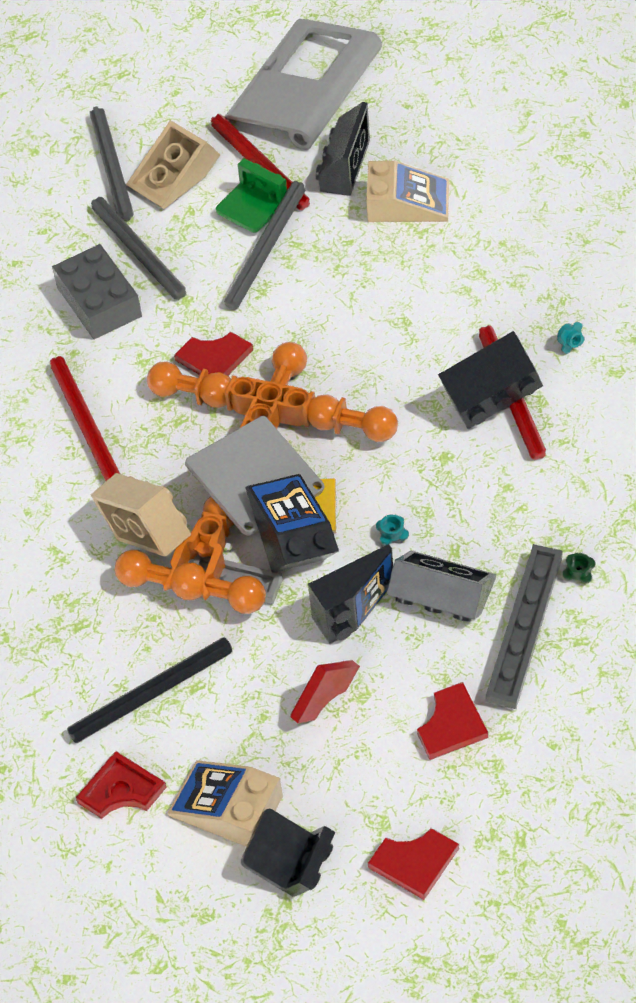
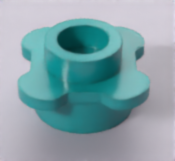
[557,322,585,354]
[376,514,409,545]

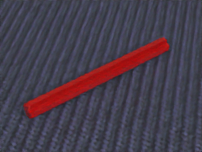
[211,114,310,210]
[479,325,546,460]
[50,356,120,481]

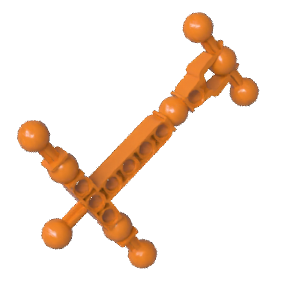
[114,342,398,614]

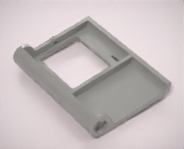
[225,19,382,150]

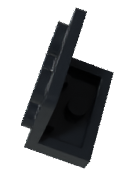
[241,808,336,897]

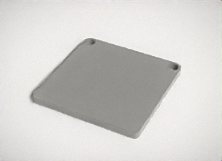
[185,416,324,536]

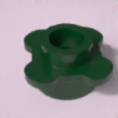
[562,553,596,583]

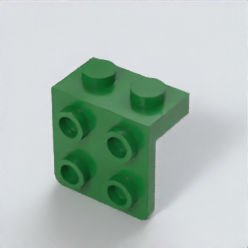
[216,158,287,233]

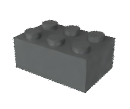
[52,244,142,340]

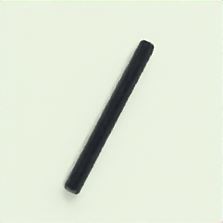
[67,637,232,743]

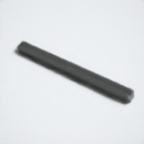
[90,106,134,221]
[224,181,306,310]
[91,197,186,300]

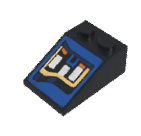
[245,474,339,573]
[308,544,393,644]

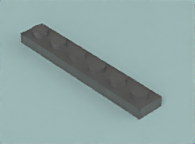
[486,544,563,709]

